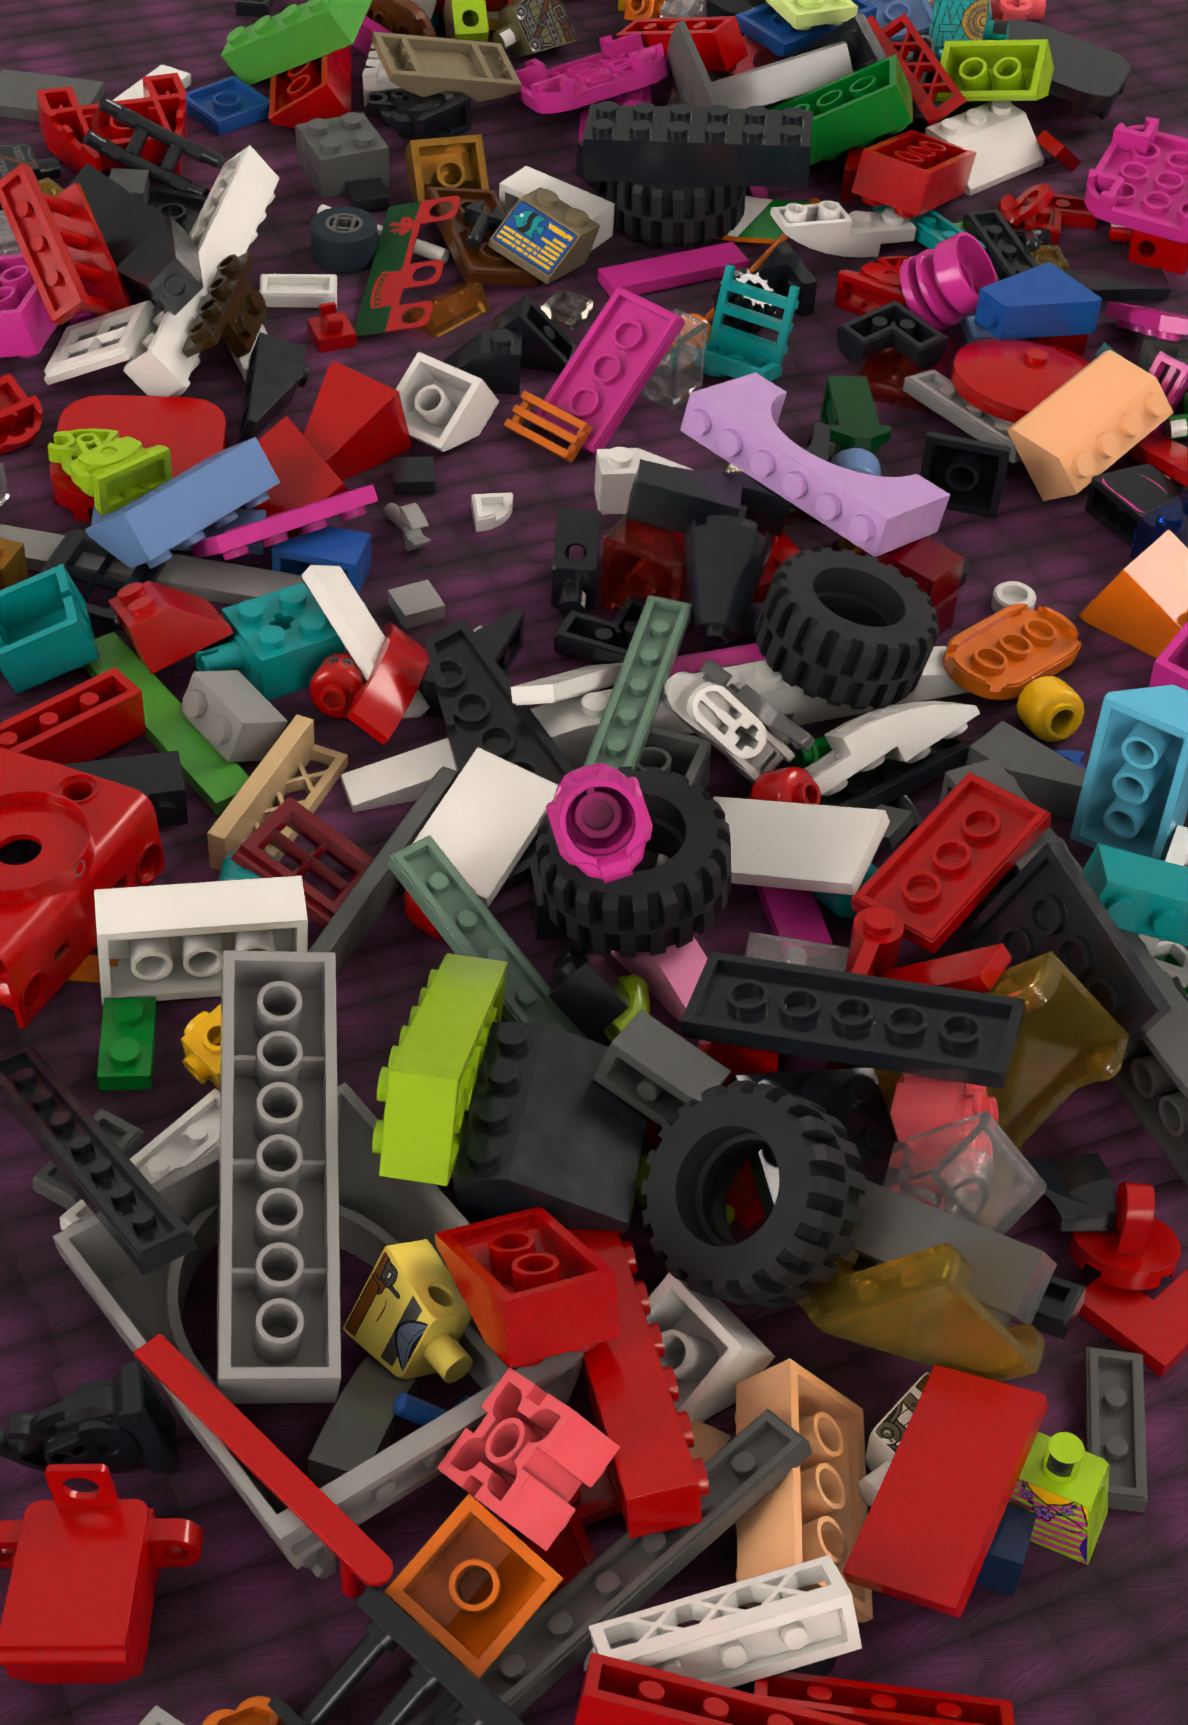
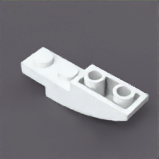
[770,200,917,258]
[804,701,980,796]

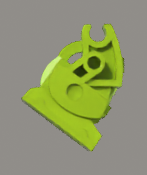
[47,428,172,516]

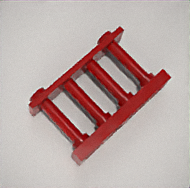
[0,163,133,325]

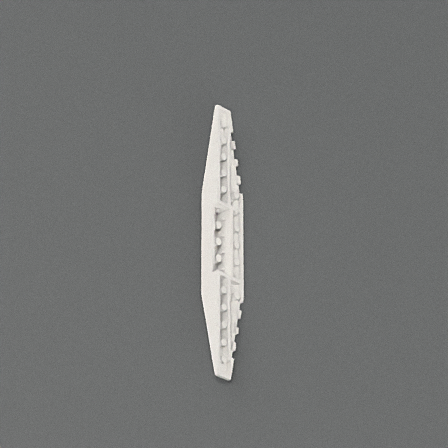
[341,646,969,813]

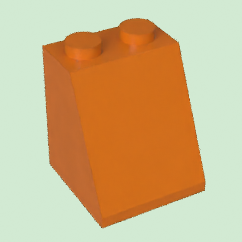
[1078,529,1188,659]

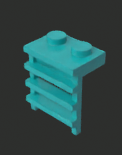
[690,264,800,382]

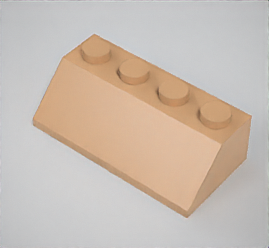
[1007,350,1174,501]
[735,1358,873,1623]

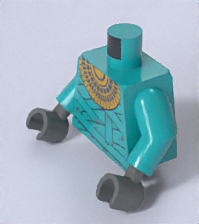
[912,0,1010,62]

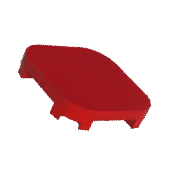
[49,395,228,522]

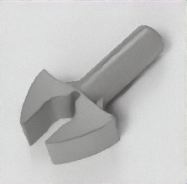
[383,502,431,551]

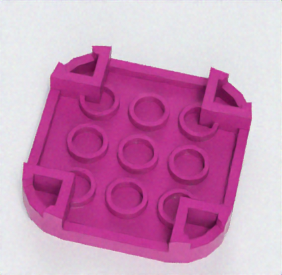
[515,32,669,114]
[1084,117,1188,243]

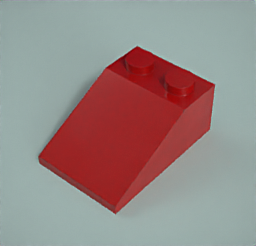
[435,1206,620,1368]

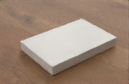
[413,747,558,907]

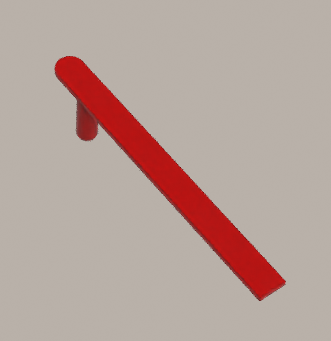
[134,1333,393,1598]

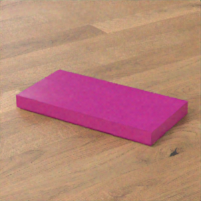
[535,286,685,457]

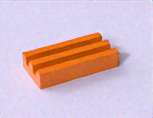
[504,390,593,463]

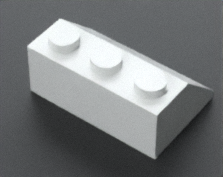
[925,101,1044,196]

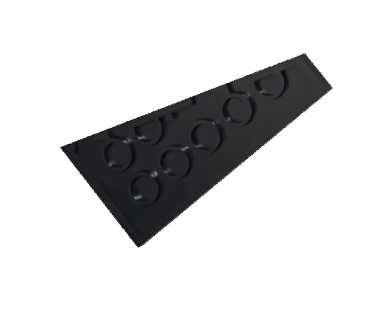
[425,619,574,895]

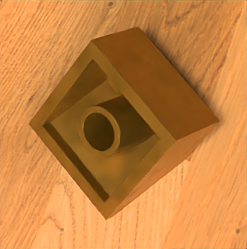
[404,134,489,214]

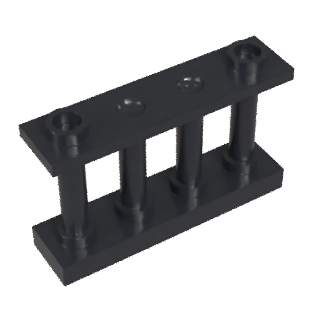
[267,1586,528,1725]

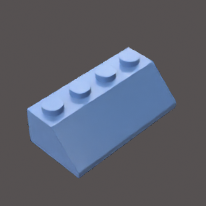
[85,437,281,569]

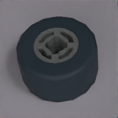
[311,207,378,272]

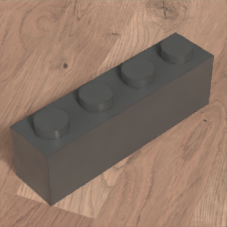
[838,1179,1057,1329]

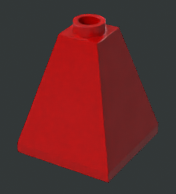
[303,361,412,481]

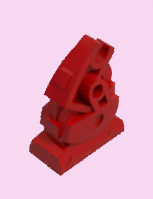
[834,256,910,316]

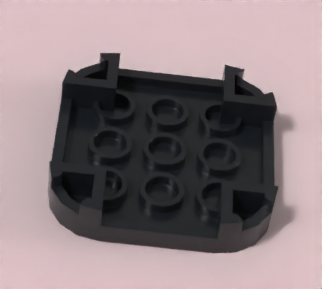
[1008,19,1131,120]

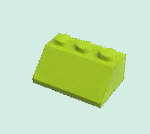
[935,39,1054,101]

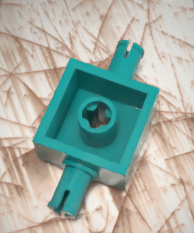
[194,582,368,701]

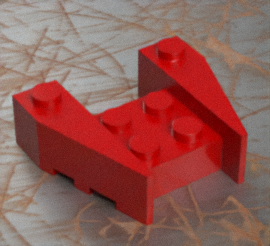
[36,73,188,176]

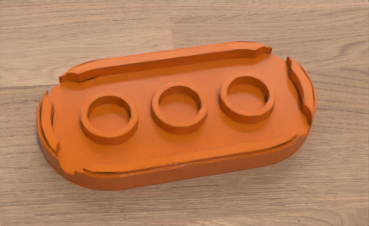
[942,603,1081,700]

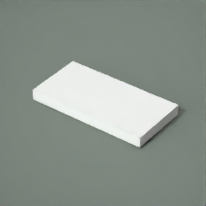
[713,796,890,895]

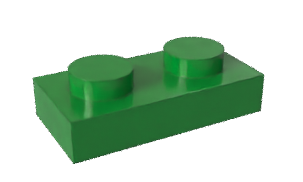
[97,997,158,1090]

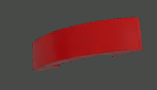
[347,622,428,745]

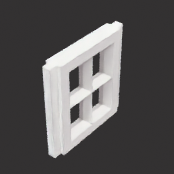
[44,300,154,385]

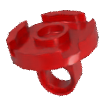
[1068,1181,1181,1290]

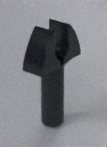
[463,200,505,248]
[1013,227,1050,252]

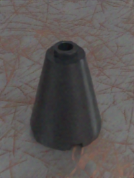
[683,515,773,647]

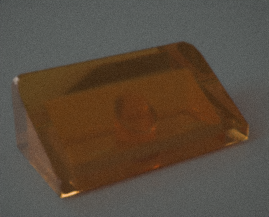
[403,282,489,337]

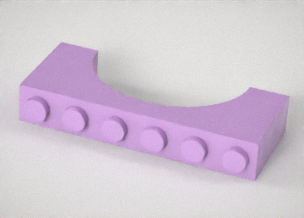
[680,372,950,557]

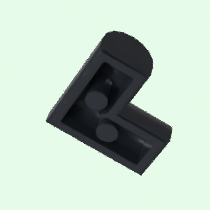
[836,301,948,370]
[554,596,646,665]

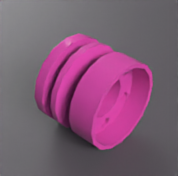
[900,232,998,332]

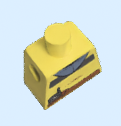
[343,1239,473,1383]

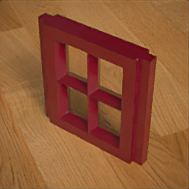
[231,797,374,928]

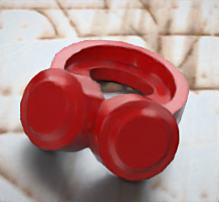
[997,183,1054,228]

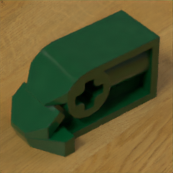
[819,376,892,458]

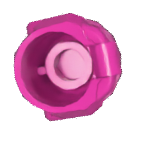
[546,763,653,884]

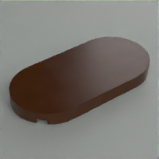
[366,0,437,37]

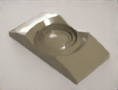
[371,31,522,102]

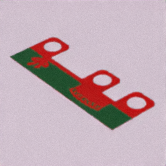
[354,196,460,337]

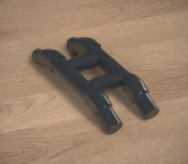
[83,96,225,197]

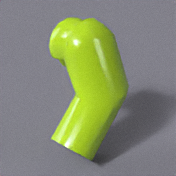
[603,974,650,1041]

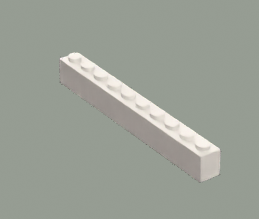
[123,145,280,397]

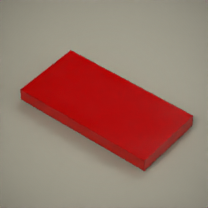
[851,772,1051,954]
[843,1364,1049,1618]

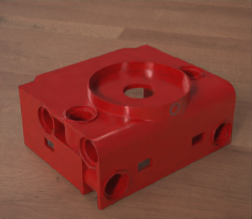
[0,747,166,1029]

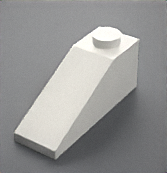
[594,447,693,515]

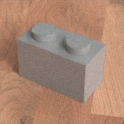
[179,670,288,763]

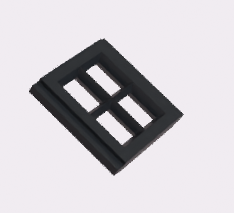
[40,529,166,632]

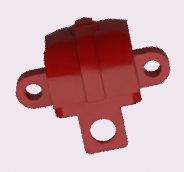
[0,1464,204,1684]

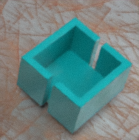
[0,564,100,694]

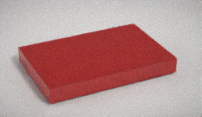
[254,416,350,539]

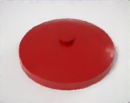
[951,337,1091,423]

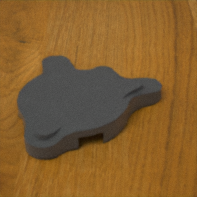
[700,659,815,752]

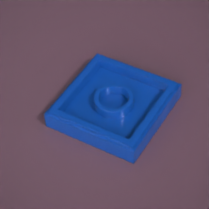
[186,75,270,136]

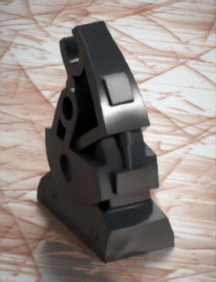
[367,88,471,140]
[0,1360,179,1474]

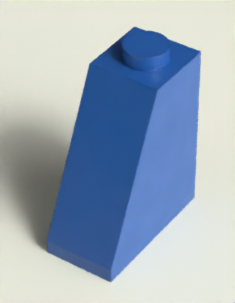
[974,262,1102,340]

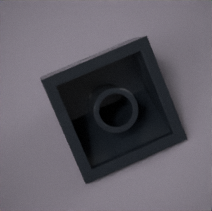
[920,431,1011,519]

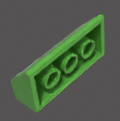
[221,0,372,86]

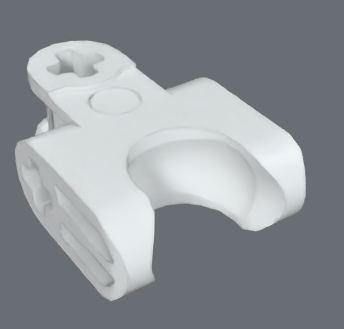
[662,671,795,785]

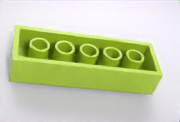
[372,953,508,1186]

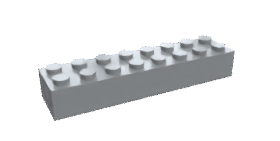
[216,950,341,1404]

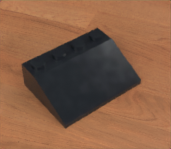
[452,1022,649,1231]

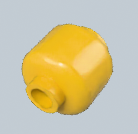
[1017,676,1085,742]

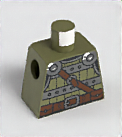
[492,0,577,57]

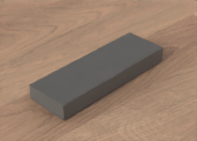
[1083,1347,1148,1513]

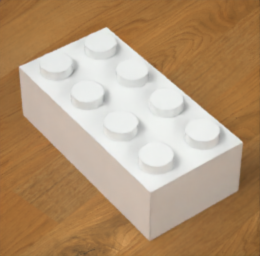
[94,876,308,1005]

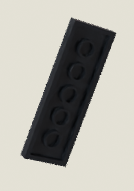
[681,951,1026,1089]

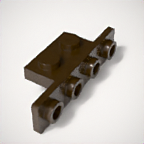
[182,251,268,358]

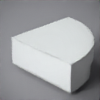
[471,492,513,532]

